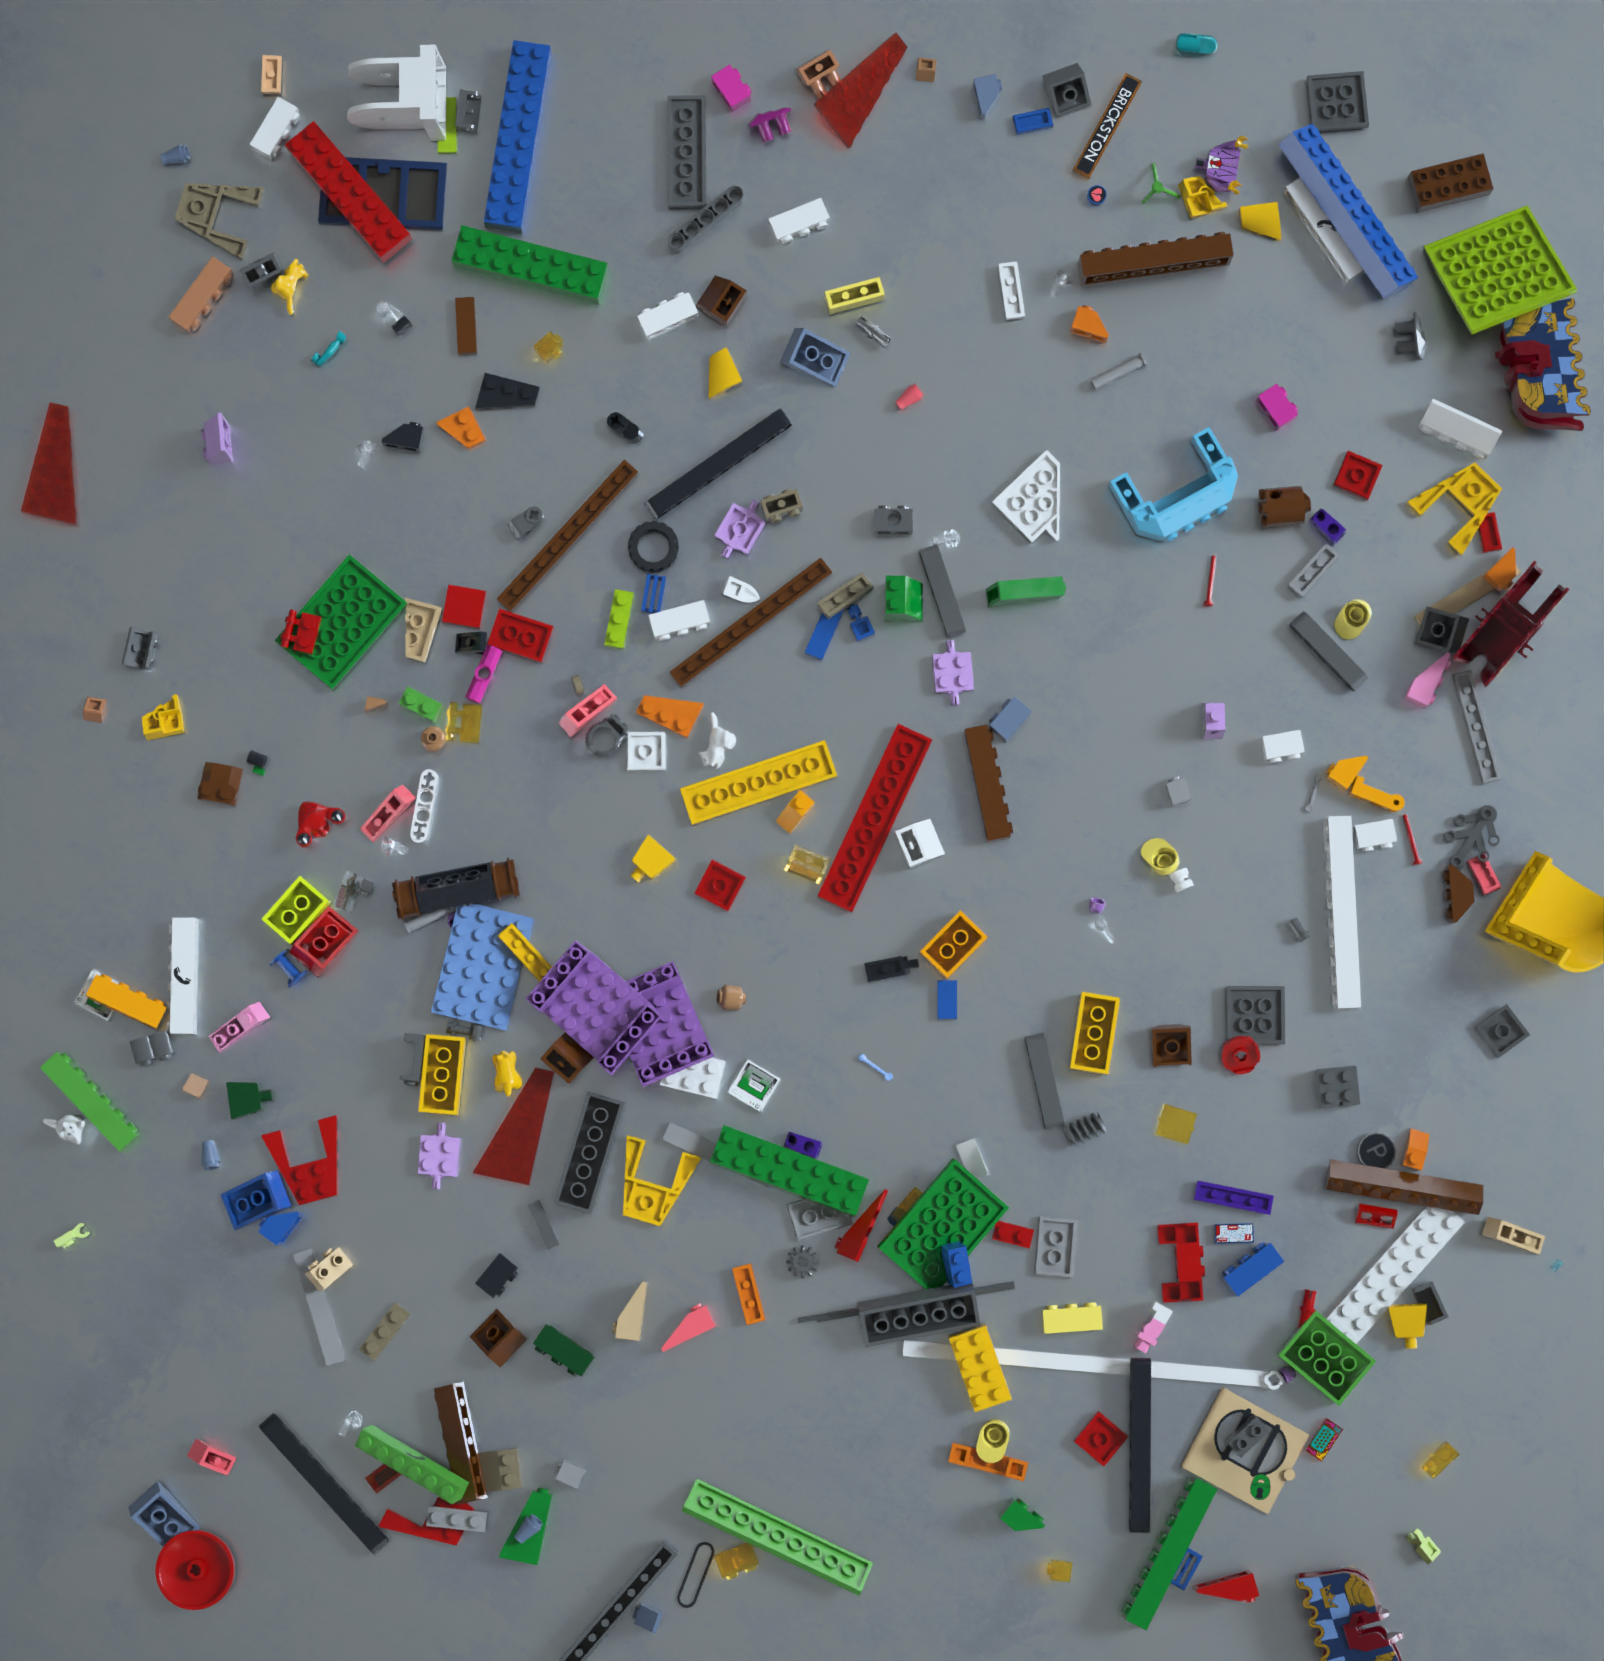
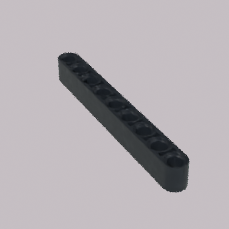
[644,409,792,520]
[1129,1358,1151,1533]
[258,1413,390,1555]

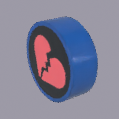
[1087,185,1107,205]

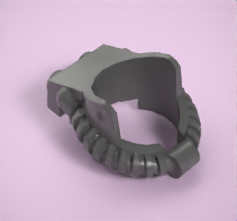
[585,714,629,757]

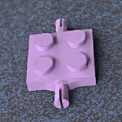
[714,499,766,559]
[932,640,974,705]
[418,1123,460,1189]

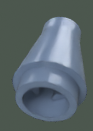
[161,144,190,165]
[201,1140,220,1170]
[514,1514,543,1544]

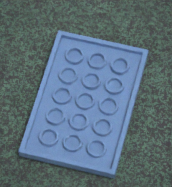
[431,904,534,1031]

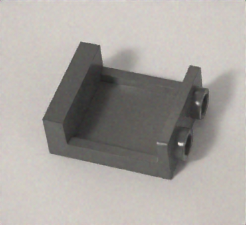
[400,1033,426,1086]

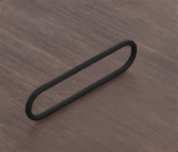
[677,1542,715,1608]

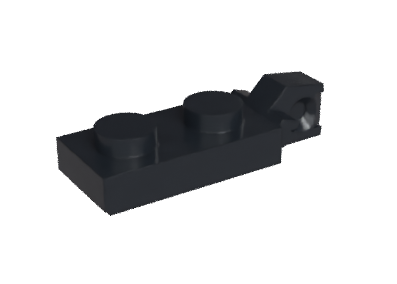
[864,956,919,982]

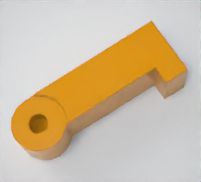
[1348,775,1405,812]

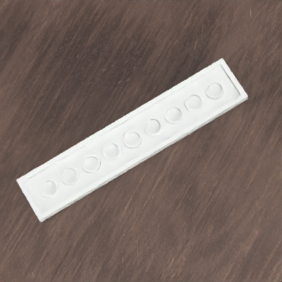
[1326,1206,1465,1344]

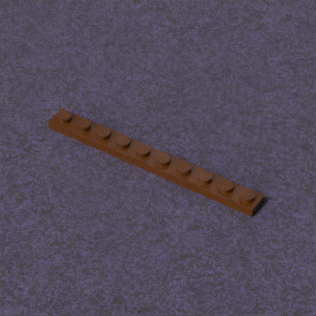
[497,459,639,612]
[669,558,833,688]

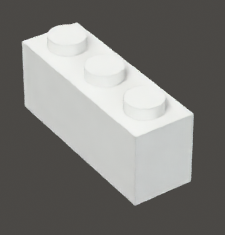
[250,97,300,161]
[769,198,830,244]
[637,292,699,340]
[649,600,710,641]

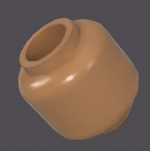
[421,726,446,752]
[716,985,746,1011]

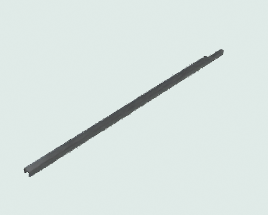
[797,1281,1015,1323]

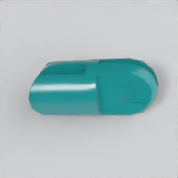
[1176,33,1217,54]

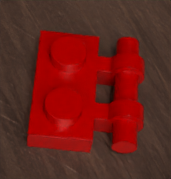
[280,609,322,655]

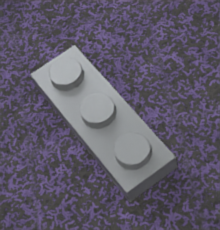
[1288,543,1340,598]
[426,1506,488,1532]

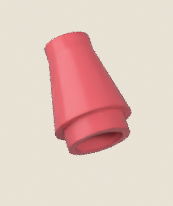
[895,383,924,410]

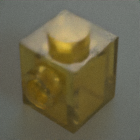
[534,331,564,364]
[1047,1559,1073,1582]

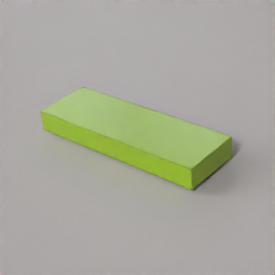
[437,97,457,154]

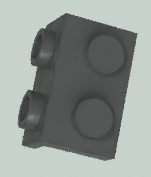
[122,627,158,670]

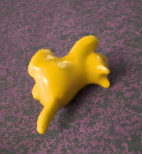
[271,259,309,315]
[492,1051,522,1097]

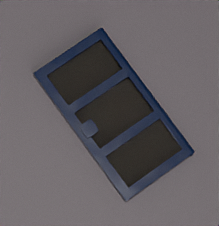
[318,157,447,230]

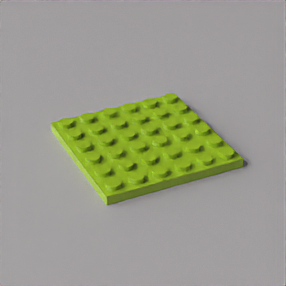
[1423,205,1577,334]

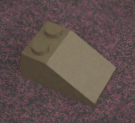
[478,1448,523,1492]

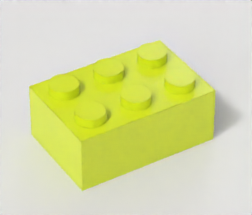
[262,876,331,946]

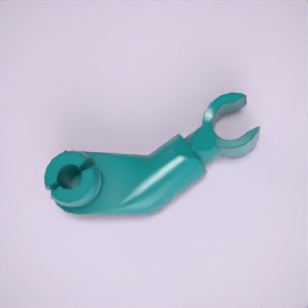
[311,331,346,366]

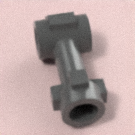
[446,1021,483,1041]

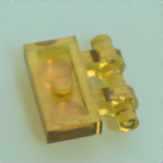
[445,702,483,744]

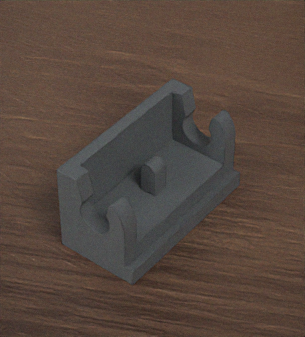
[455,89,482,133]

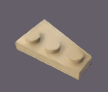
[405,598,442,663]

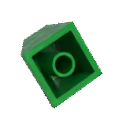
[884,575,923,621]

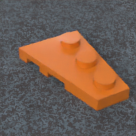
[636,695,704,738]

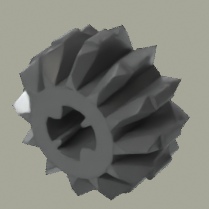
[786,1245,819,1278]

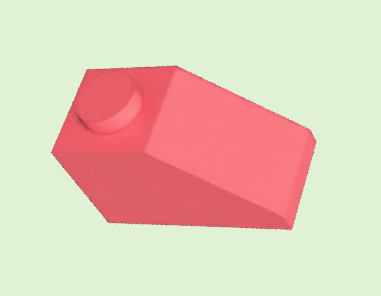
[187,1439,236,1476]

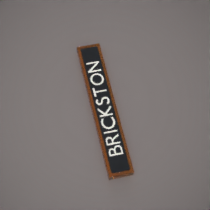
[1073,73,1142,179]

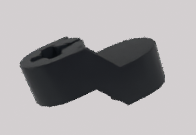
[607,412,643,444]

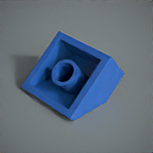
[258,1212,304,1246]

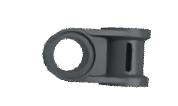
[507,506,544,540]

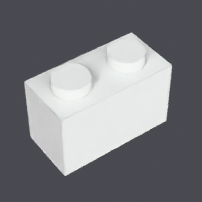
[1260,730,1305,763]
[1353,819,1397,852]

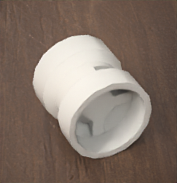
[1169,868,1194,892]

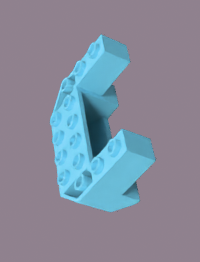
[1108,427,1238,542]

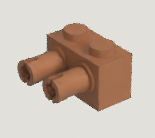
[795,50,844,100]

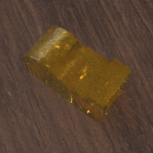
[1421,1441,1460,1479]

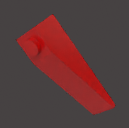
[834,1189,889,1262]

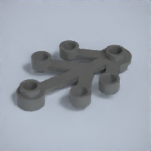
[1445,805,1500,871]

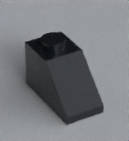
[381,422,425,453]

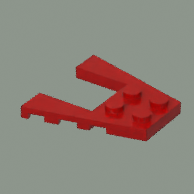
[261,1115,338,1205]
[378,1496,475,1545]

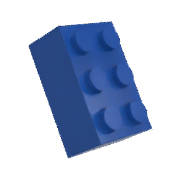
[1220,1242,1285,1297]

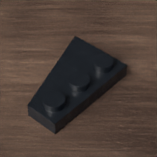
[475,373,540,410]

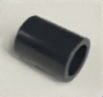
[391,316,413,336]
[246,750,268,768]

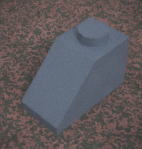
[973,74,1002,120]
[632,1604,663,1634]

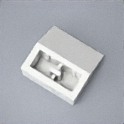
[895,819,945,869]

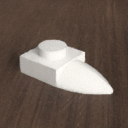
[721,576,760,602]

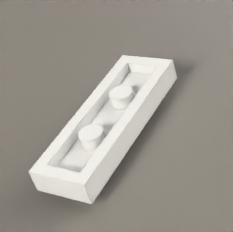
[998,261,1025,320]

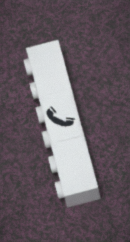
[1284,177,1365,284]
[167,918,198,1035]

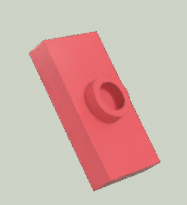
[1466,853,1502,896]

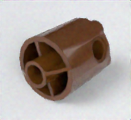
[1258,485,1311,527]

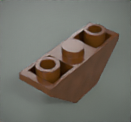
[1443,865,1475,924]

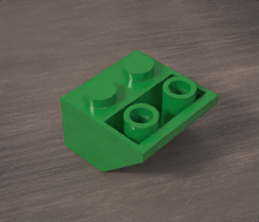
[998,1498,1045,1531]

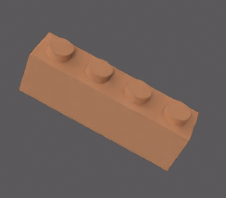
[169,256,234,334]

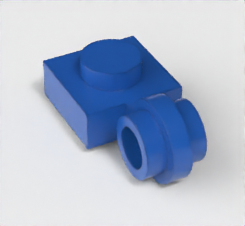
[847,604,875,641]

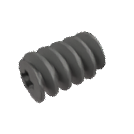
[1062,1112,1106,1146]

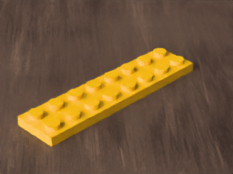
[680,740,837,825]

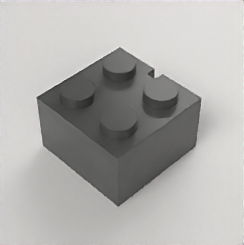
[1315,1066,1360,1109]

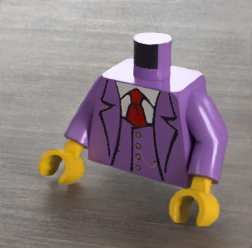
[1195,136,1248,195]

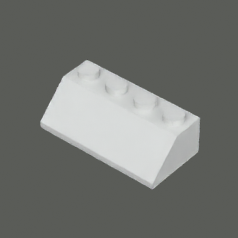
[1418,399,1502,459]

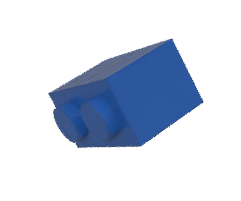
[941,1241,972,1288]

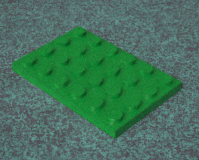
[274,554,407,690]
[877,1158,1009,1289]

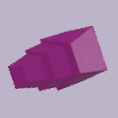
[748,108,792,142]

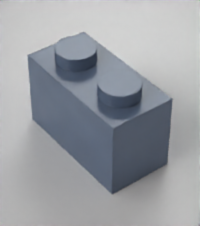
[989,696,1032,742]

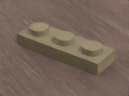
[817,573,874,620]
[359,1302,411,1361]

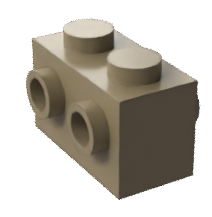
[761,489,803,524]

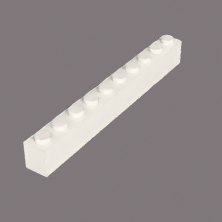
[1323,816,1361,1009]

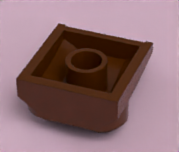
[197,762,243,807]
[1151,1024,1192,1067]

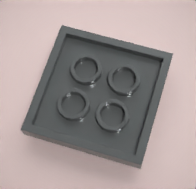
[1307,71,1369,132]
[1226,986,1285,1044]

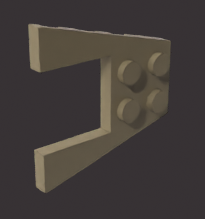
[174,183,264,260]

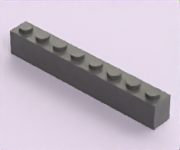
[559,1540,678,1661]

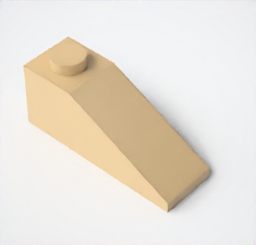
[1482,1217,1545,1255]

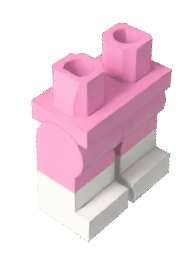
[1134,1301,1173,1353]

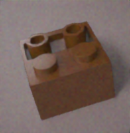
[695,275,747,327]
[540,1032,594,1085]

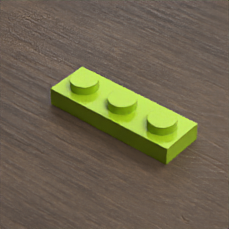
[604,589,634,649]

